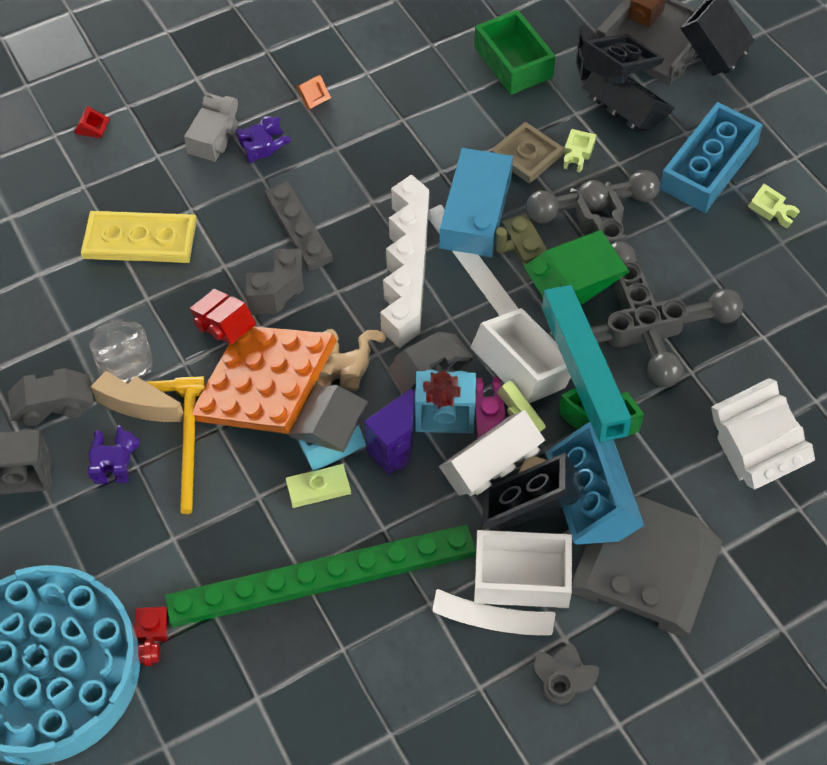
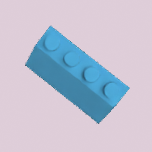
[545,422,644,545]

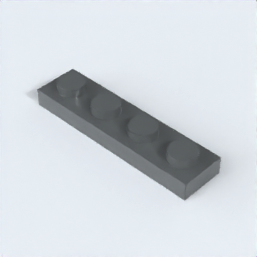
[264,181,333,271]

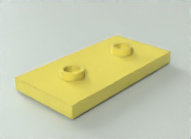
[81,211,197,263]

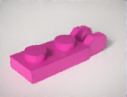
[475,377,505,439]

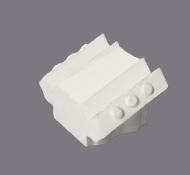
[711,378,815,490]

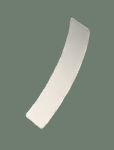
[432,589,555,635]

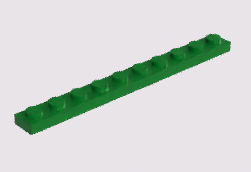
[165,524,476,628]

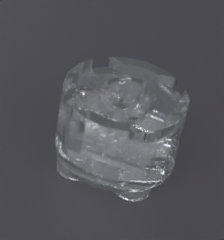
[89,318,153,384]

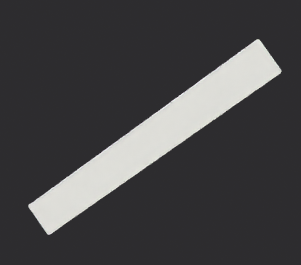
[428,205,518,316]

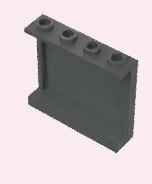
[596,0,698,85]

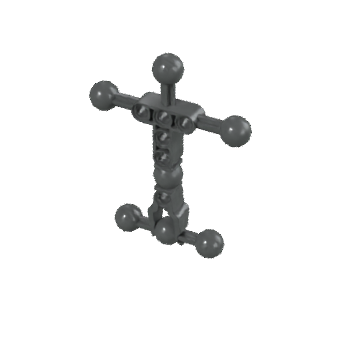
[525,169,744,387]

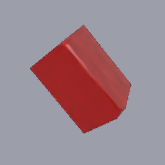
[74,106,110,138]

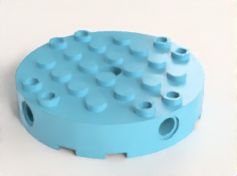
[0,565,140,765]

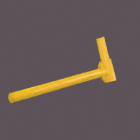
[147,376,206,514]

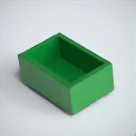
[474,9,556,95]

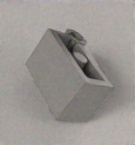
[184,92,238,162]

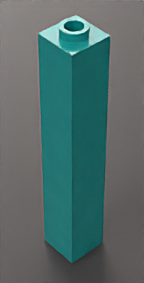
[542,285,631,443]

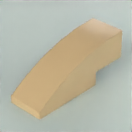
[91,371,184,422]

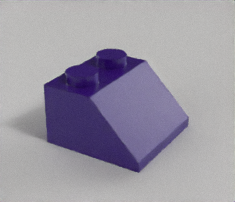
[364,389,415,475]

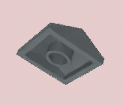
[289,385,368,453]

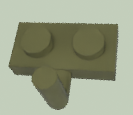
[495,213,547,266]

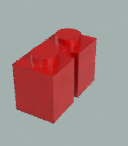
[189,289,256,344]

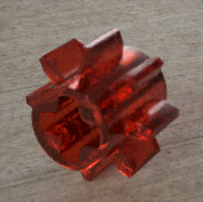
[423,370,461,409]

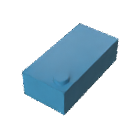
[660,102,763,213]
[439,148,513,258]

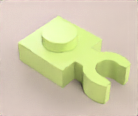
[563,129,596,172]
[748,184,800,228]

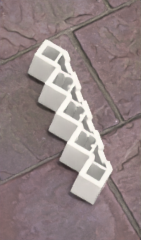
[380,175,429,348]

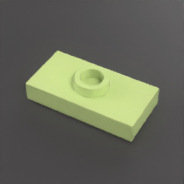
[497,381,546,432]
[286,464,351,508]

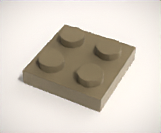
[491,122,564,184]

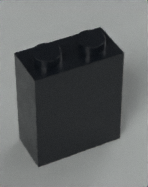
[680,0,755,76]

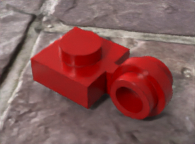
[134,607,169,666]

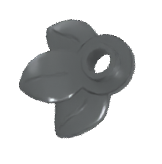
[534,644,599,704]

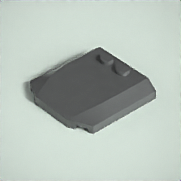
[572,496,723,639]

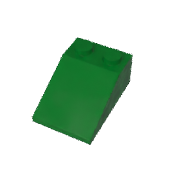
[523,230,629,305]

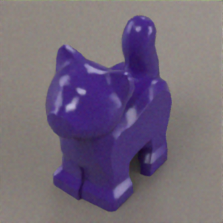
[236,116,291,163]
[88,425,140,484]

